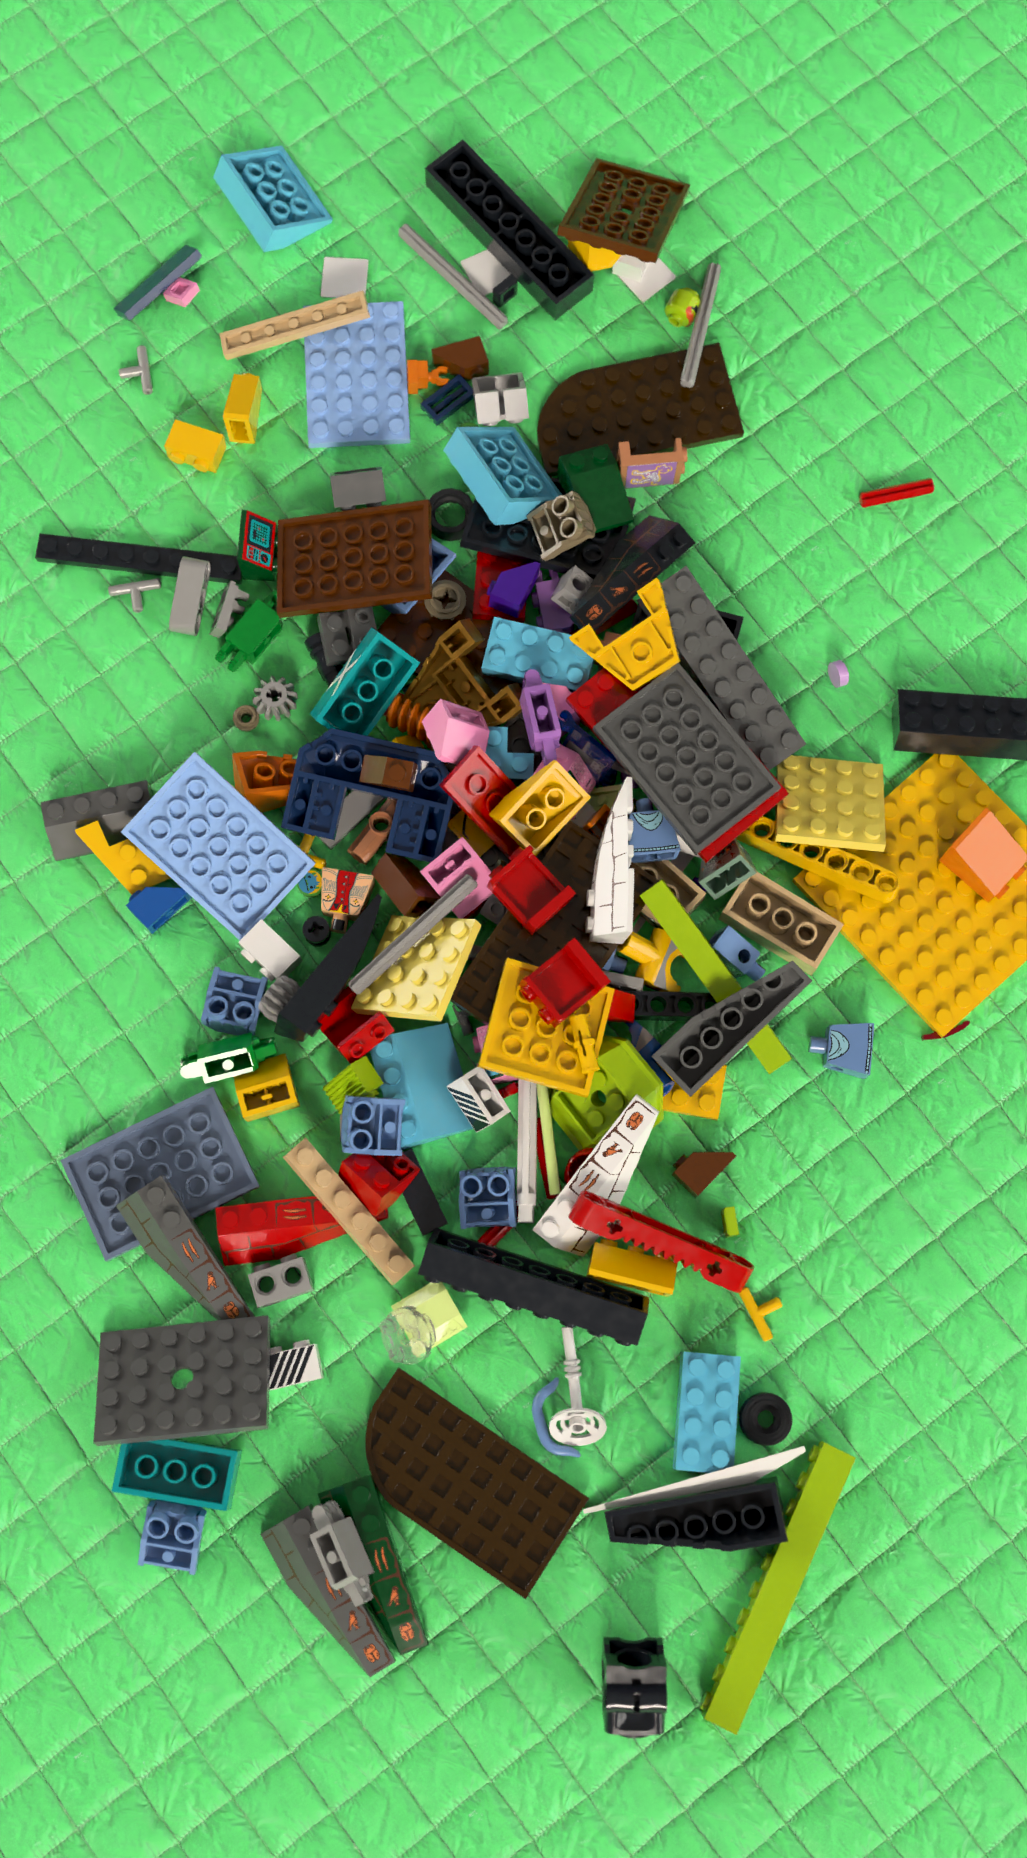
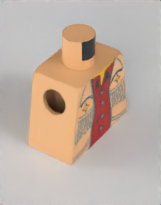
[321,867,375,934]

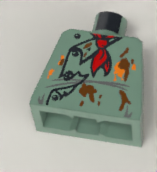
[698,839,757,900]

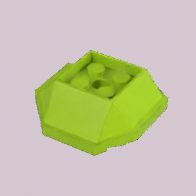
[548,1035,664,1151]

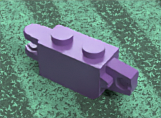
[531,570,574,634]
[519,669,561,766]

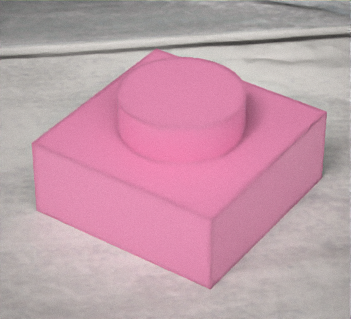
[163,277,200,307]

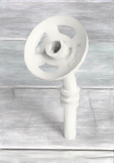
[549,1327,607,1446]

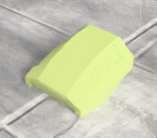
[391,1281,467,1356]

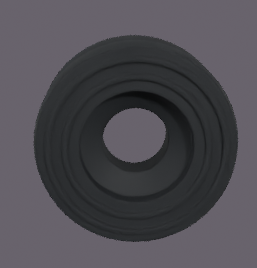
[739,1393,792,1446]

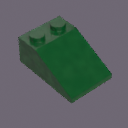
[557,444,634,533]

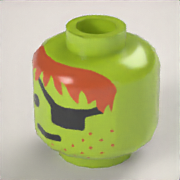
[665,287,700,327]

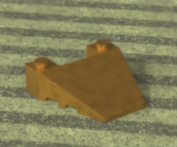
[401,618,523,749]

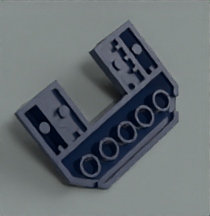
[281,728,454,863]

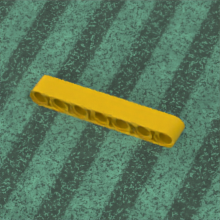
[736,816,900,903]

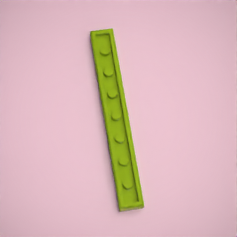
[640,879,792,1074]

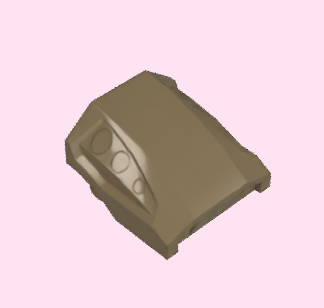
[526,491,596,561]

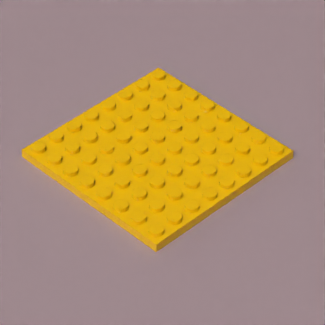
[792,754,1027,1038]

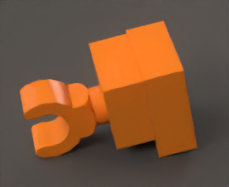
[407,360,448,394]

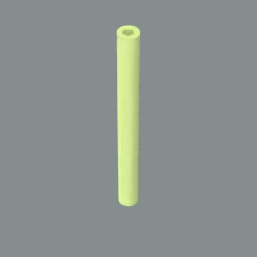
[536,1084,561,1195]

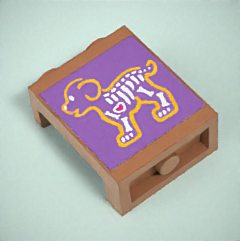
[616,438,687,489]

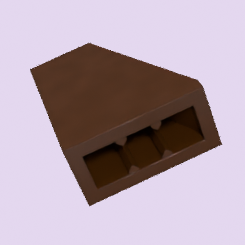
[371,853,441,918]

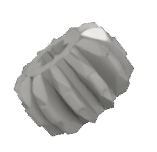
[253,675,298,722]
[258,975,300,1023]

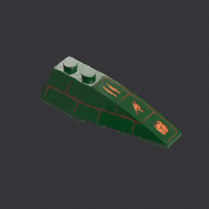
[318,1474,428,1655]

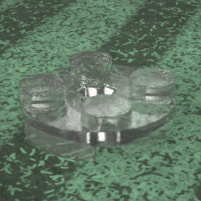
[380,1306,436,1365]

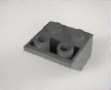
[330,466,386,511]

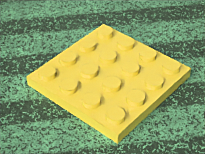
[775,755,886,852]
[351,915,481,1021]

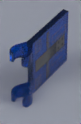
[558,710,617,788]

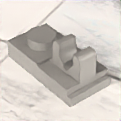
[209,581,249,638]

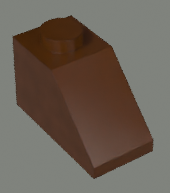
[431,336,489,381]
[359,755,418,792]
[672,1152,736,1198]

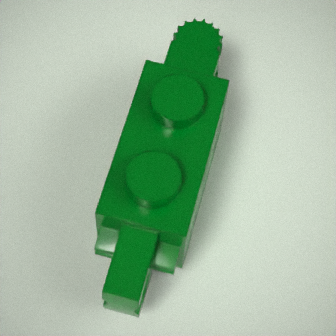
[215,590,282,672]
[179,1032,277,1084]

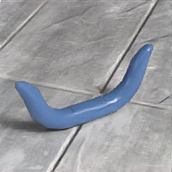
[532,1377,581,1457]

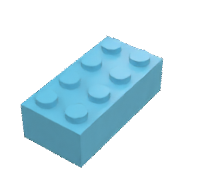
[481,617,594,693]
[673,1351,741,1473]

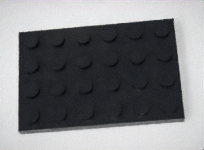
[460,476,636,579]

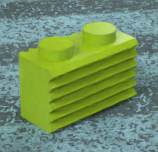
[323,1056,384,1114]

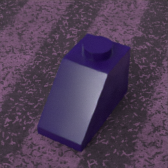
[487,562,540,619]

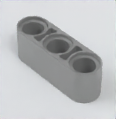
[169,556,211,636]

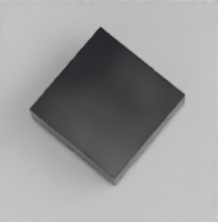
[493,274,517,308]

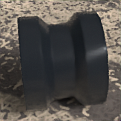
[303,916,331,947]

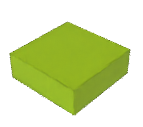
[721,1206,739,1238]

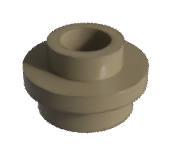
[233,705,260,731]

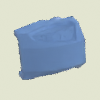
[201,967,268,1036]
[341,1095,405,1156]
[459,1167,517,1229]
[138,1500,207,1575]

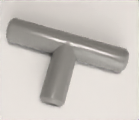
[119,346,153,395]
[108,578,161,613]

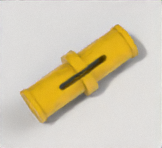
[569,1014,600,1074]

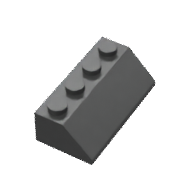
[40,780,153,861]

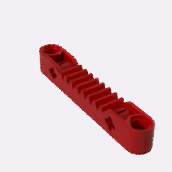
[568,1190,754,1293]

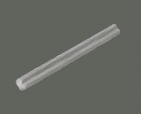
[398,224,508,329]
[680,263,721,388]
[348,874,478,995]

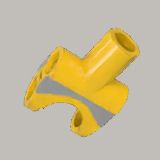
[616,928,684,992]

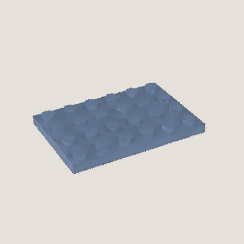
[60,1086,260,1262]

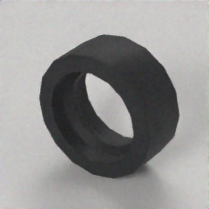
[429,488,473,541]

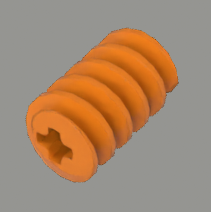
[386,694,431,744]

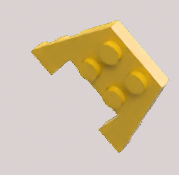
[569,578,680,692]
[75,820,171,895]

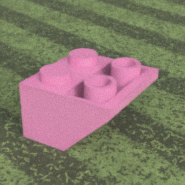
[422,699,490,765]
[420,837,493,919]

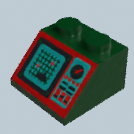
[237,510,278,581]

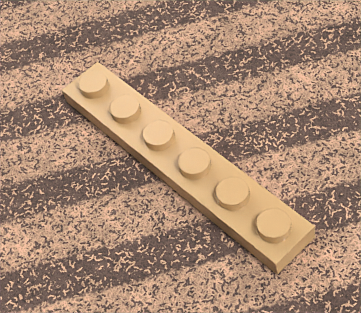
[219,290,370,360]
[283,1138,415,1285]

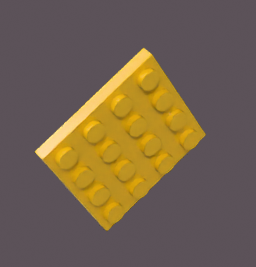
[478,958,615,1098]

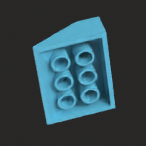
[213,146,333,252]
[443,427,562,525]
[370,1023,473,1150]

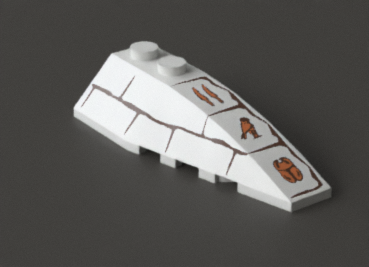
[585,777,634,944]
[532,1094,659,1257]

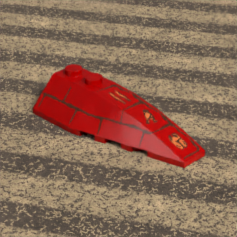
[215,1196,389,1266]

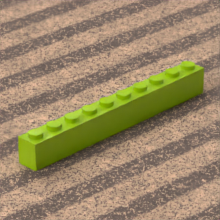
[700,1441,856,1735]

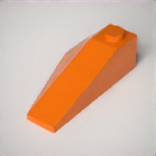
[232,750,297,812]

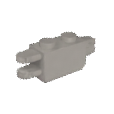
[309,1500,374,1607]

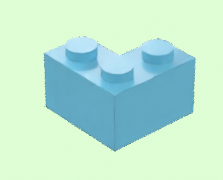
[486,727,534,787]

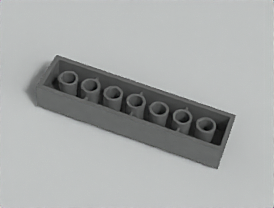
[637,566,806,770]

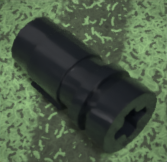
[304,632,343,687]

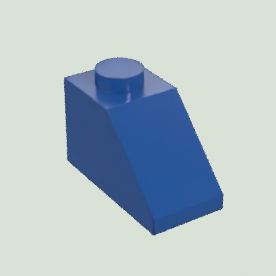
[126,887,192,934]

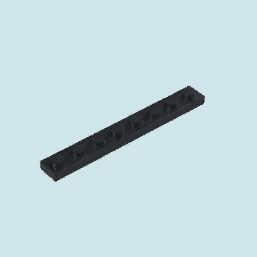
[35,534,243,585]

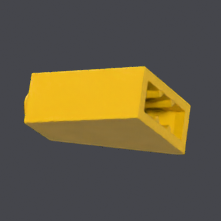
[223,373,262,444]

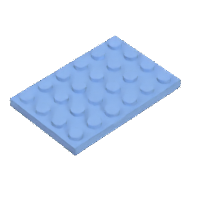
[303,301,410,448]
[121,752,316,940]

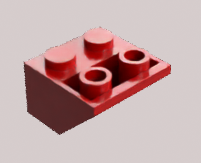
[338,1153,420,1217]

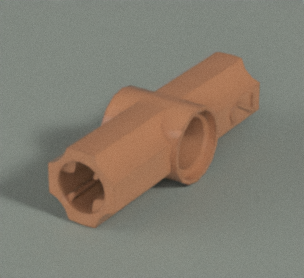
[347,799,397,865]

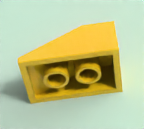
[489,760,591,856]

